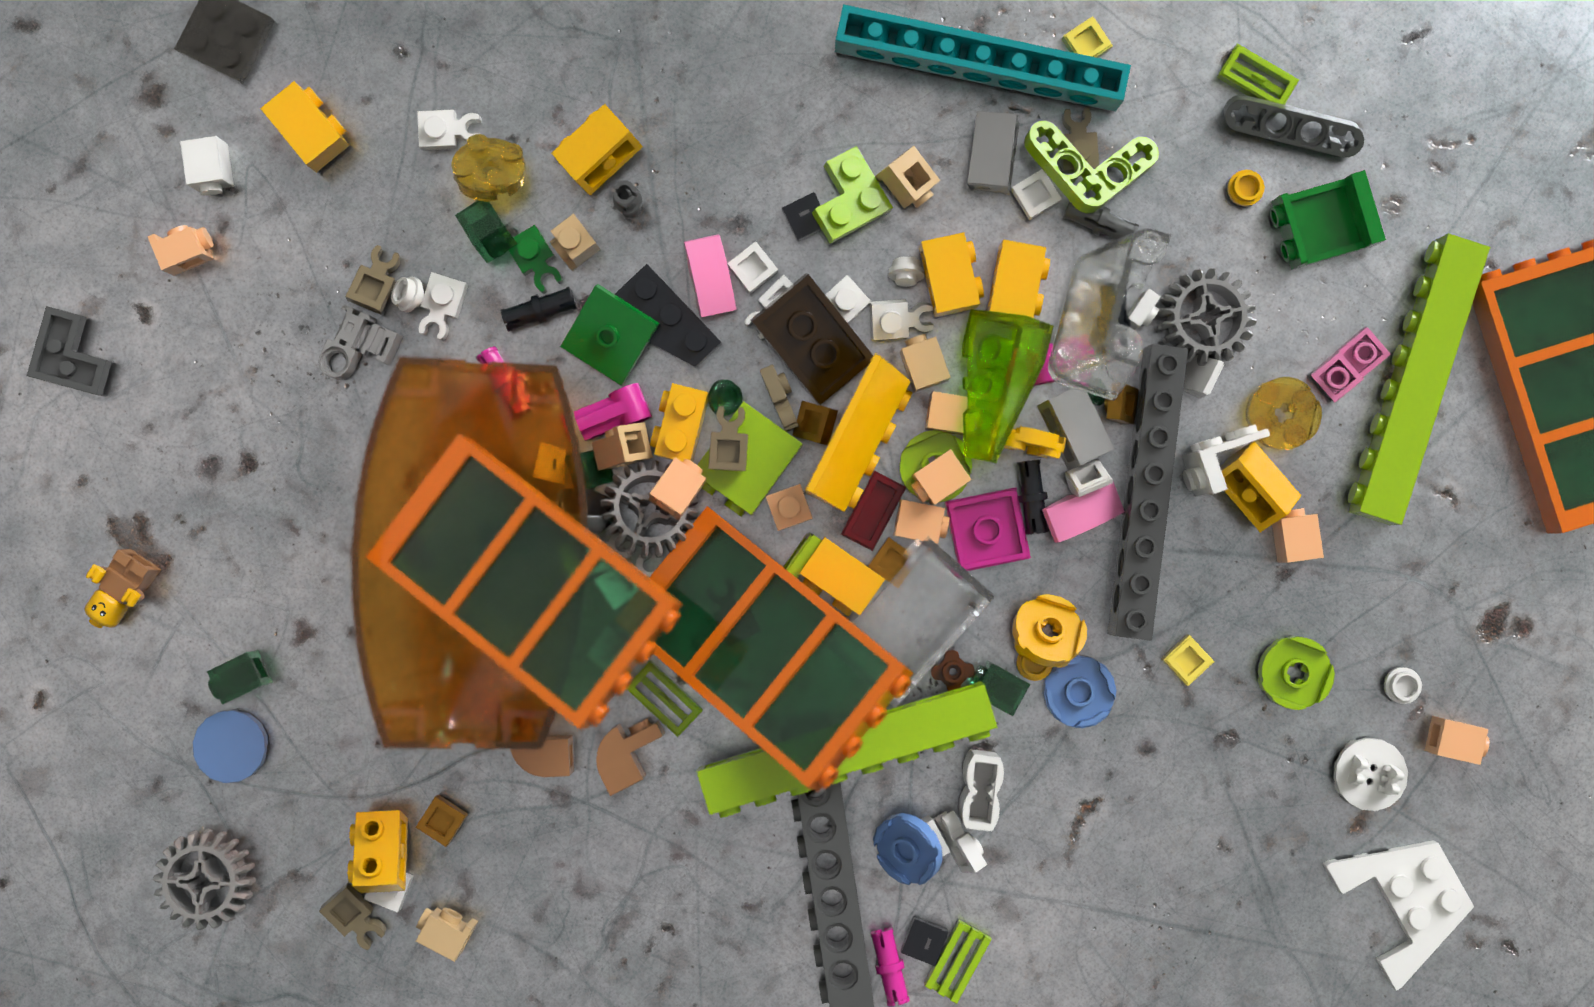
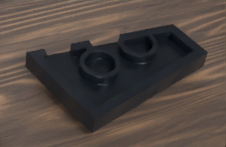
[615,264,722,368]

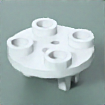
[1334,738,1408,811]

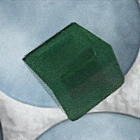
[573,450,614,490]

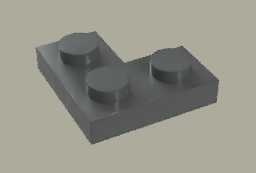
[26,306,112,396]

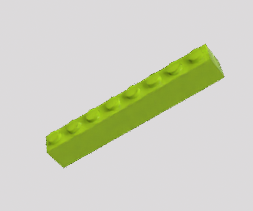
[1348,233,1490,525]
[697,681,998,818]

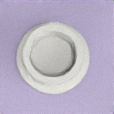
[888,256,924,287]
[391,277,424,313]
[1384,667,1422,704]

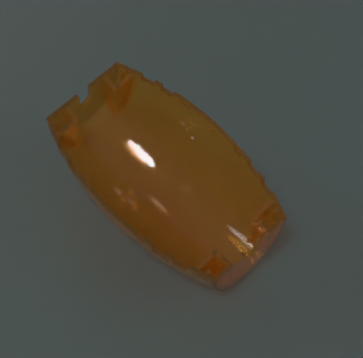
[351,356,588,749]

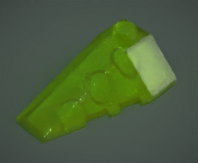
[962,309,1054,464]

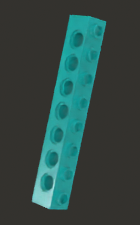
[835,4,1131,112]

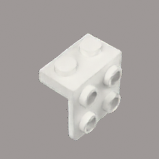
[1181,424,1270,496]

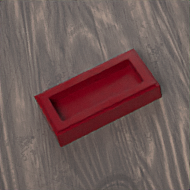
[841,470,906,551]

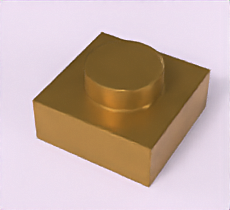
[1104,382,1139,425]
[793,401,838,445]
[867,537,919,588]
[415,795,468,847]

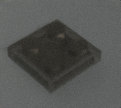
[174,0,275,85]

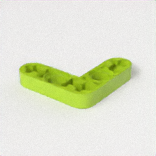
[1024,121,1159,213]

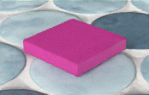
[944,487,1031,573]

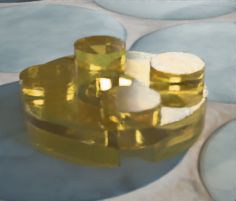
[451,134,526,202]
[1246,377,1322,450]

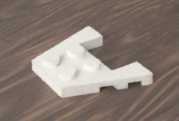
[1322,840,1474,991]

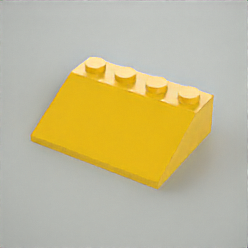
[805,353,913,513]

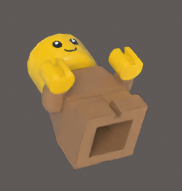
[84,549,161,628]

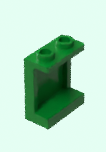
[1270,170,1386,270]

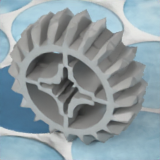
[1157,268,1257,366]
[601,460,699,559]
[152,829,257,930]

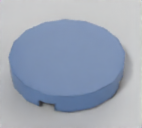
[1042,655,1117,729]
[193,710,268,783]
[873,813,943,885]

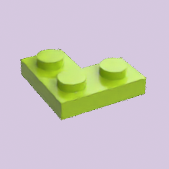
[812,146,893,244]

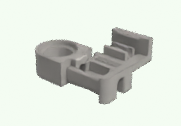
[318,305,403,380]

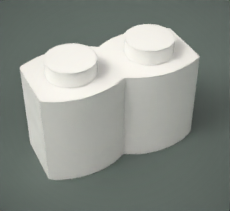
[958,749,1004,832]

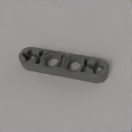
[1224,95,1365,157]

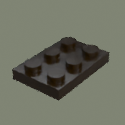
[750,273,873,405]

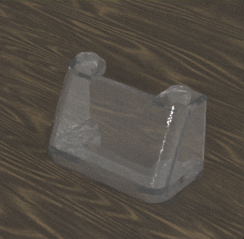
[1048,228,1171,401]
[828,537,995,708]

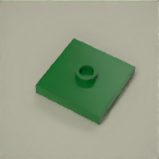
[560,284,660,385]

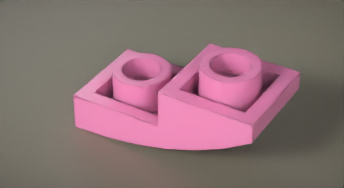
[684,234,737,317]
[1311,327,1391,403]
[1042,479,1125,543]

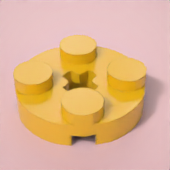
[991,422,1067,459]
[1012,594,1087,668]

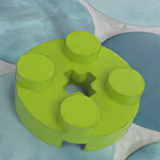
[899,430,972,503]
[1258,636,1335,710]

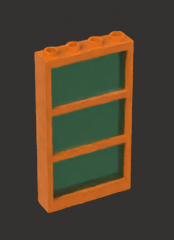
[1472,239,1594,534]
[366,434,683,729]
[615,506,914,792]

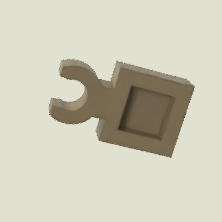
[1060,107,1099,173]
[345,245,400,315]
[760,364,799,432]
[709,406,748,472]
[319,882,387,950]

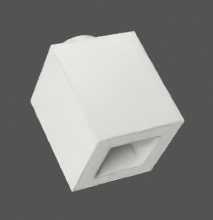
[180,136,234,195]

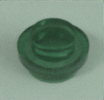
[708,379,742,416]

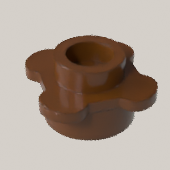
[931,650,975,691]

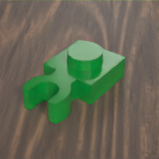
[504,225,563,294]

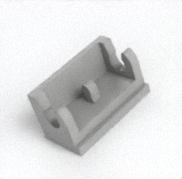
[967,111,1020,194]
[1037,383,1115,470]

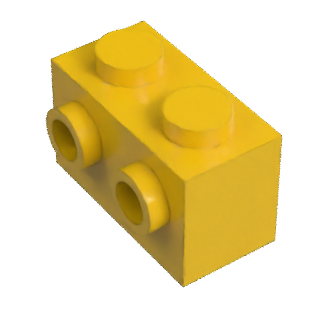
[260,81,350,173]
[551,104,643,195]
[919,232,984,318]
[986,239,1050,324]
[650,383,710,462]
[1220,441,1301,532]
[800,537,885,616]
[347,810,408,893]

